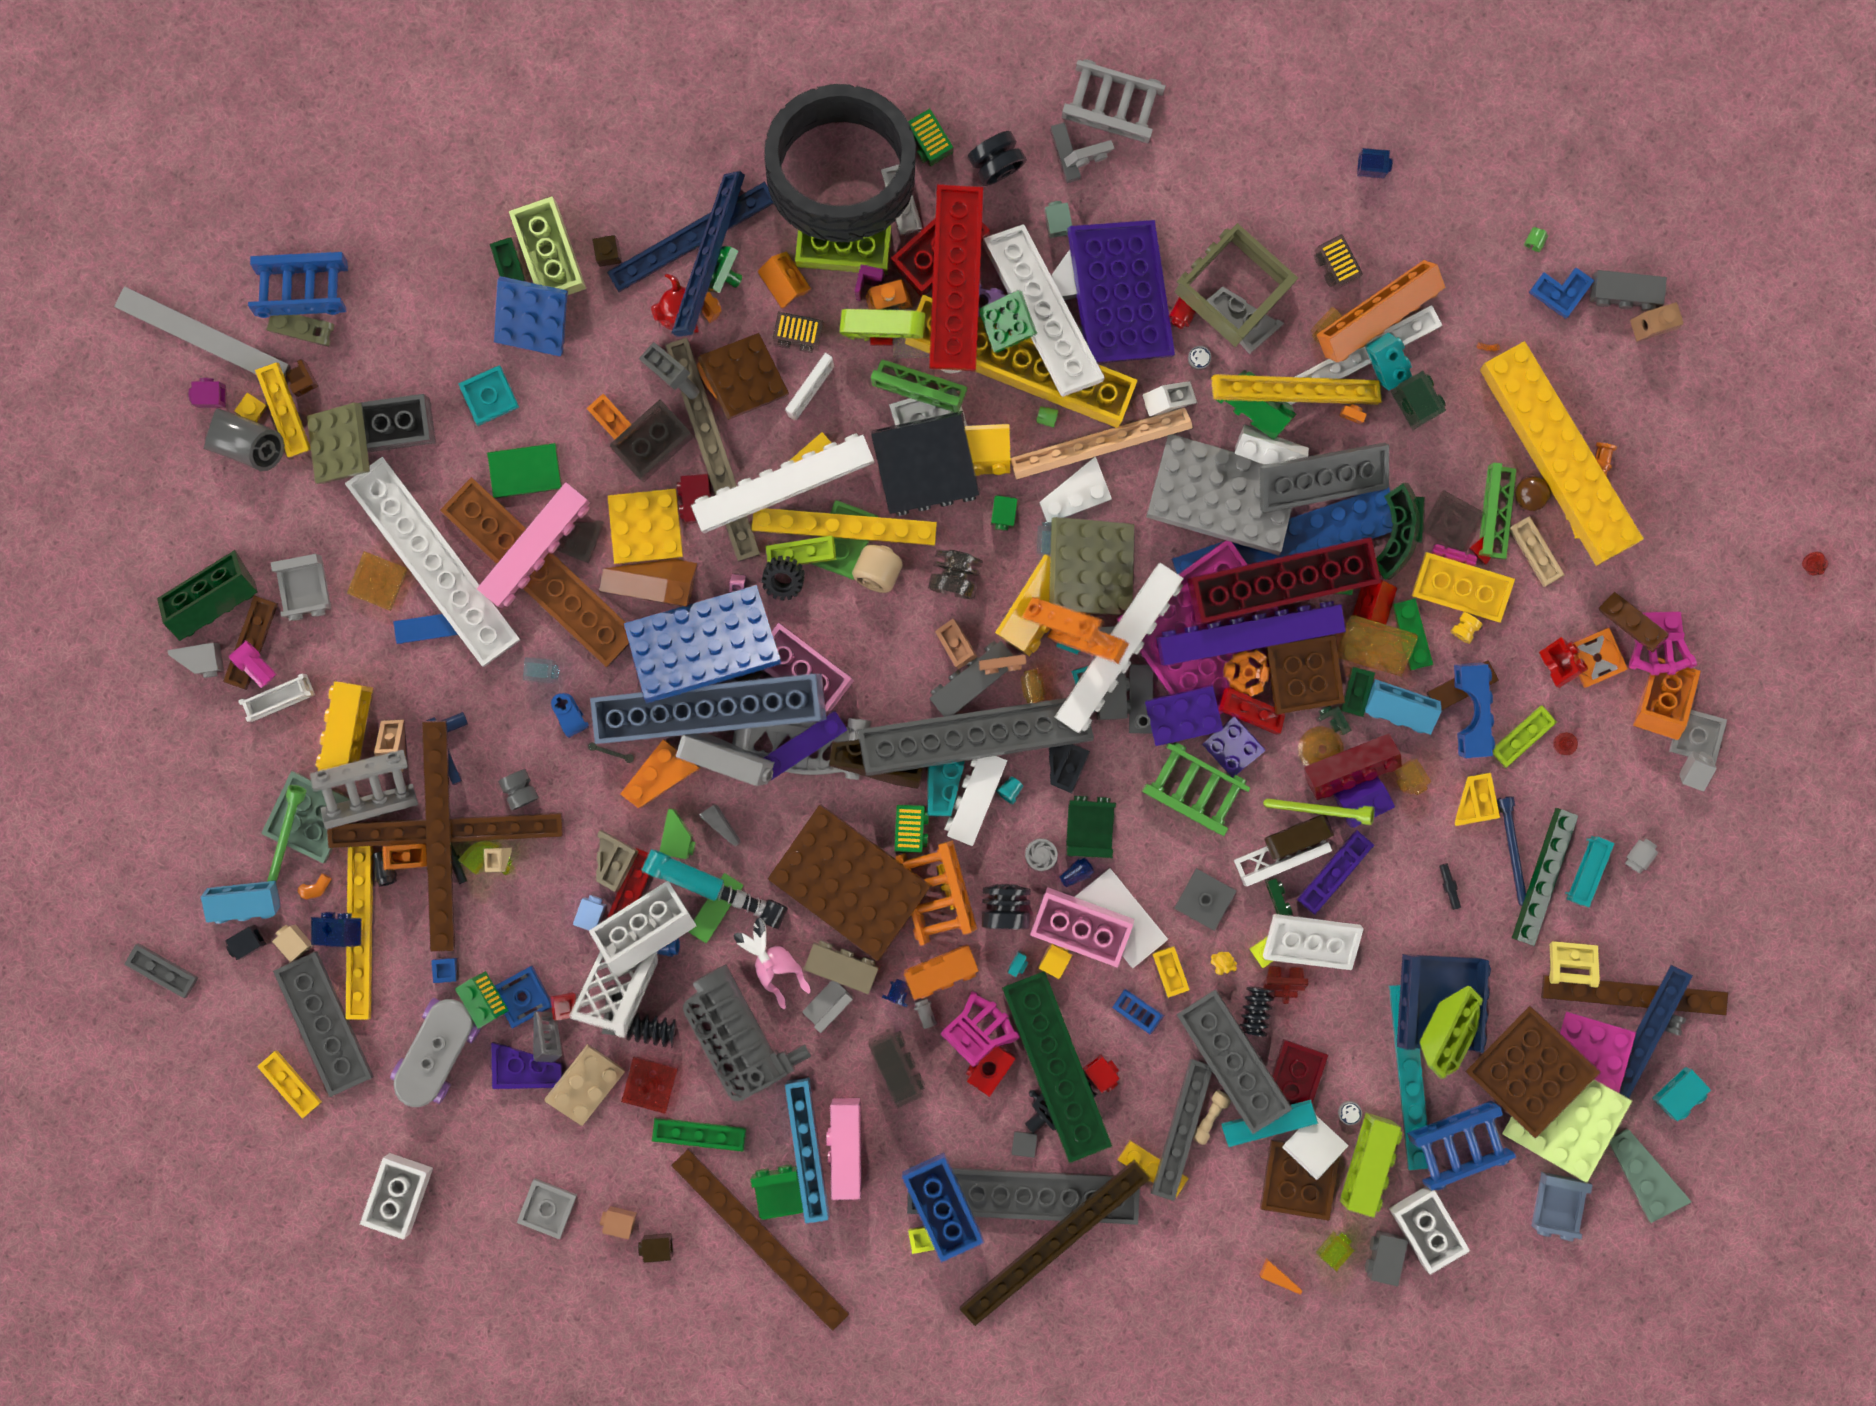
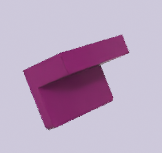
[854,264,884,301]

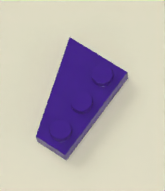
[491,1042,563,1089]

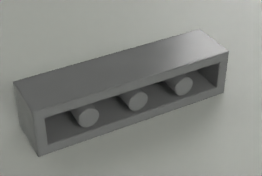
[1050,122,1081,184]

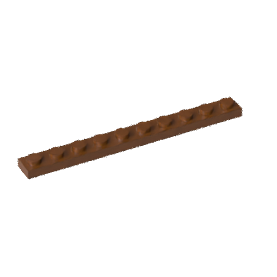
[422,721,455,952]
[327,813,563,848]
[671,1148,849,1331]

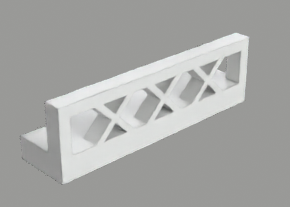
[1234,840,1332,886]

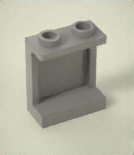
[271,554,332,621]

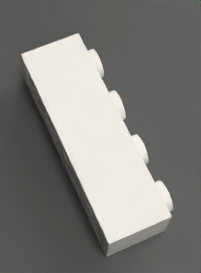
[944,756,1007,846]

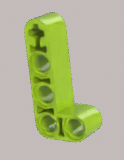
[839,309,926,341]

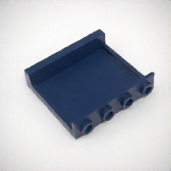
[1397,954,1491,1053]

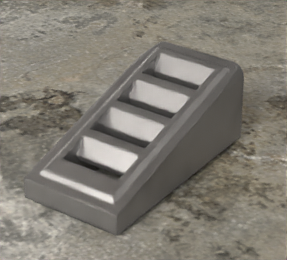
[699,805,741,846]
[533,1011,562,1062]

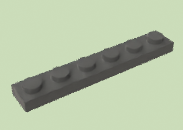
[1150,1059,1212,1201]

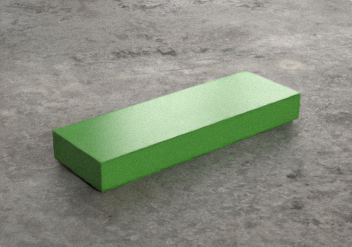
[688,873,744,944]

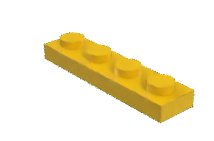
[255,362,311,458]

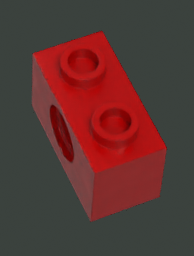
[965,1046,1016,1097]

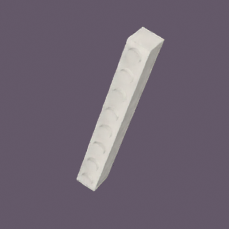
[691,434,874,533]
[1055,563,1183,733]

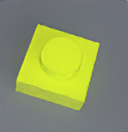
[1249,936,1273,968]
[908,1226,935,1254]

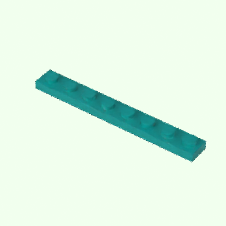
[1389,984,1428,1170]

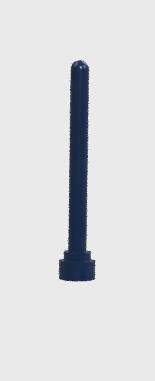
[1496,796,1526,906]

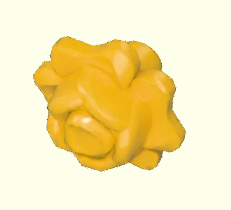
[1211,952,1237,975]

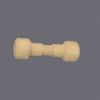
[1193,1090,1231,1145]

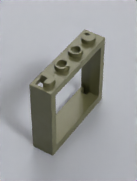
[1174,223,1298,347]

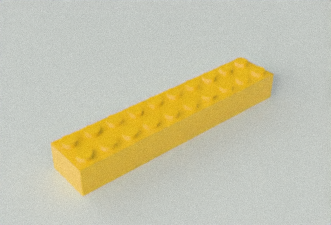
[905,295,1138,428]
[1480,341,1644,566]

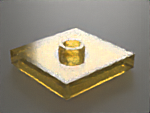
[347,551,408,611]

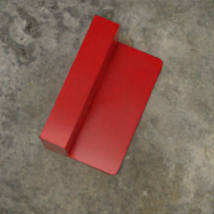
[1351,580,1397,631]

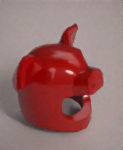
[651,274,699,333]

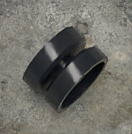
[968,131,1027,186]

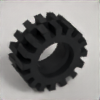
[761,556,805,601]

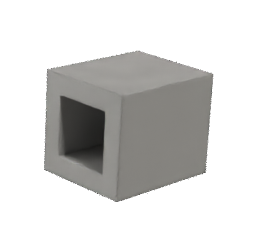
[1679,751,1717,792]

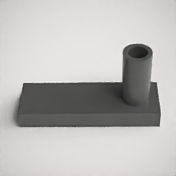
[639,342,699,399]
[1129,664,1153,734]

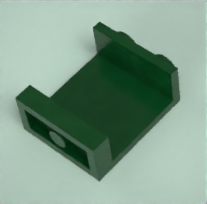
[1065,796,1116,858]

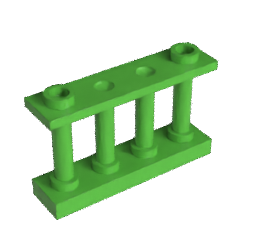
[1141,742,1250,836]

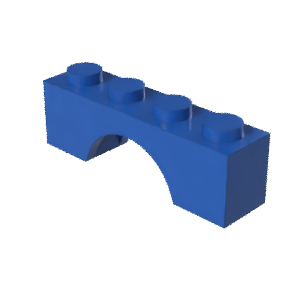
[1454,662,1495,758]

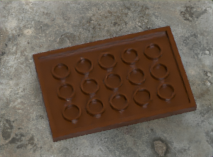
[768,804,932,961]

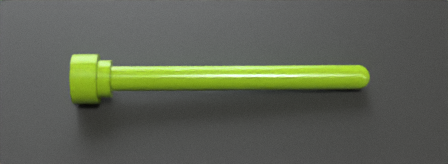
[1263,799,1375,825]

